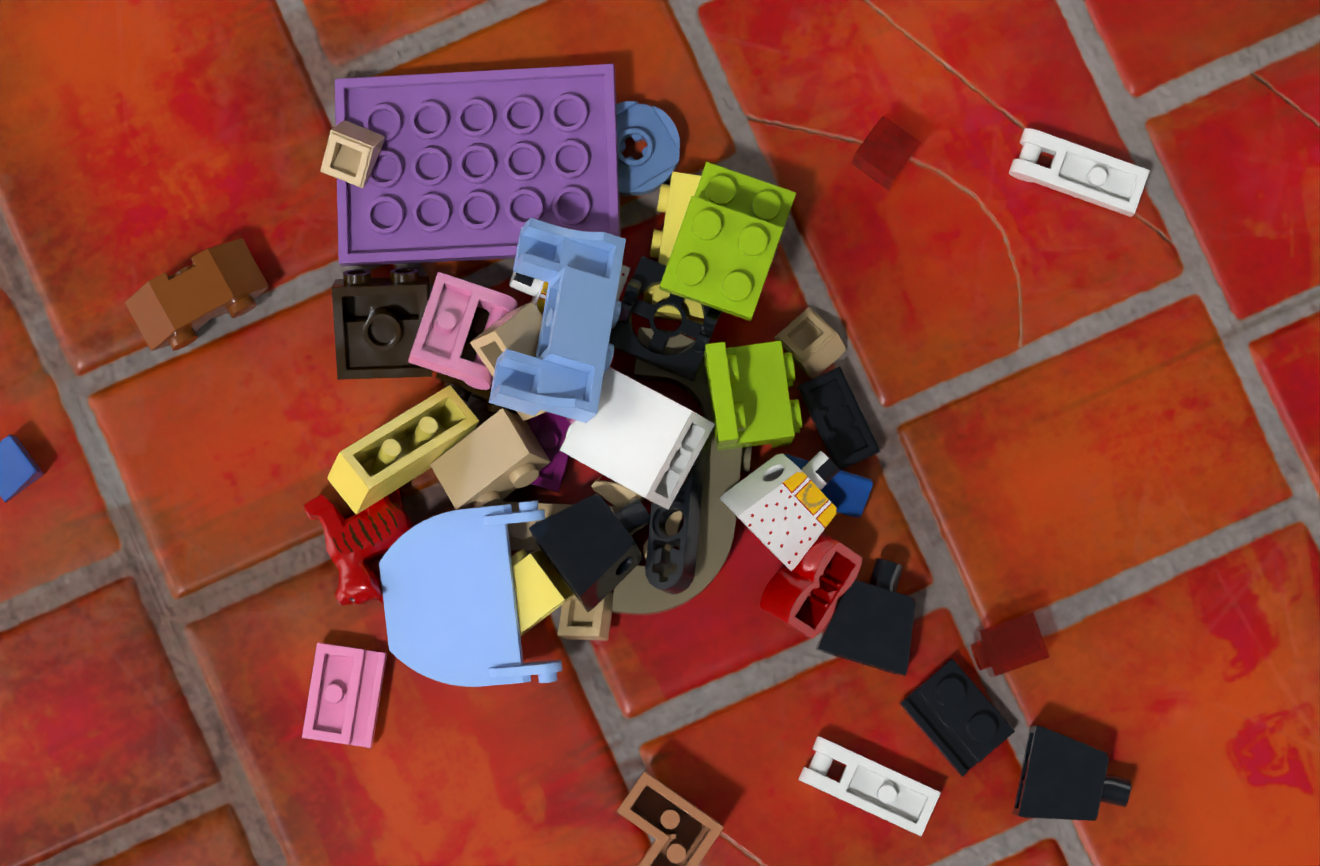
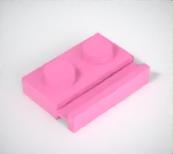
[302,643,387,748]

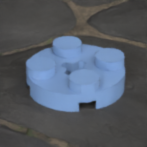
[616,101,680,197]

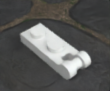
[1009,128,1150,217]
[798,736,941,836]

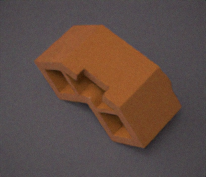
[125,238,269,351]

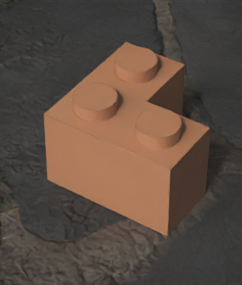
[616,770,724,866]

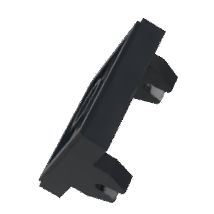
[609,256,722,381]

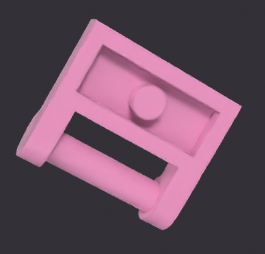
[408,272,517,390]

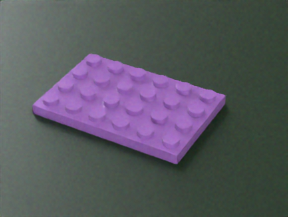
[335,64,621,267]

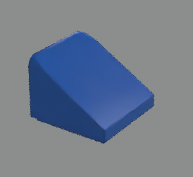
[0,434,44,503]

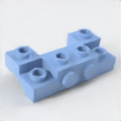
[489,218,626,423]

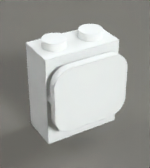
[560,367,715,510]

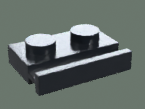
[899,659,1015,777]

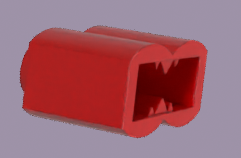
[760,533,862,639]

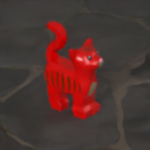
[303,488,414,606]

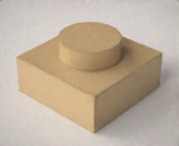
[558,592,613,641]

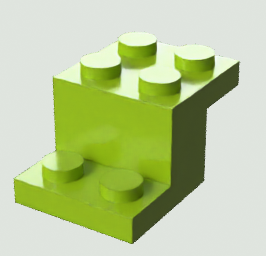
[659,162,796,321]
[704,341,802,451]

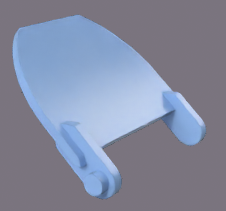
[379,500,563,687]

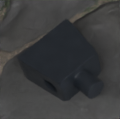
[528,494,650,612]
[816,558,915,676]
[1012,726,1131,821]

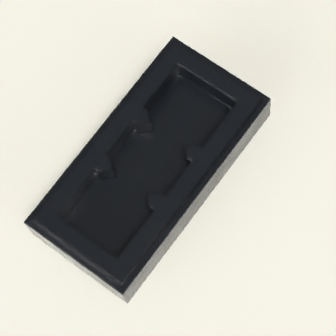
[797,366,881,471]

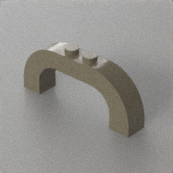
[612,327,752,615]

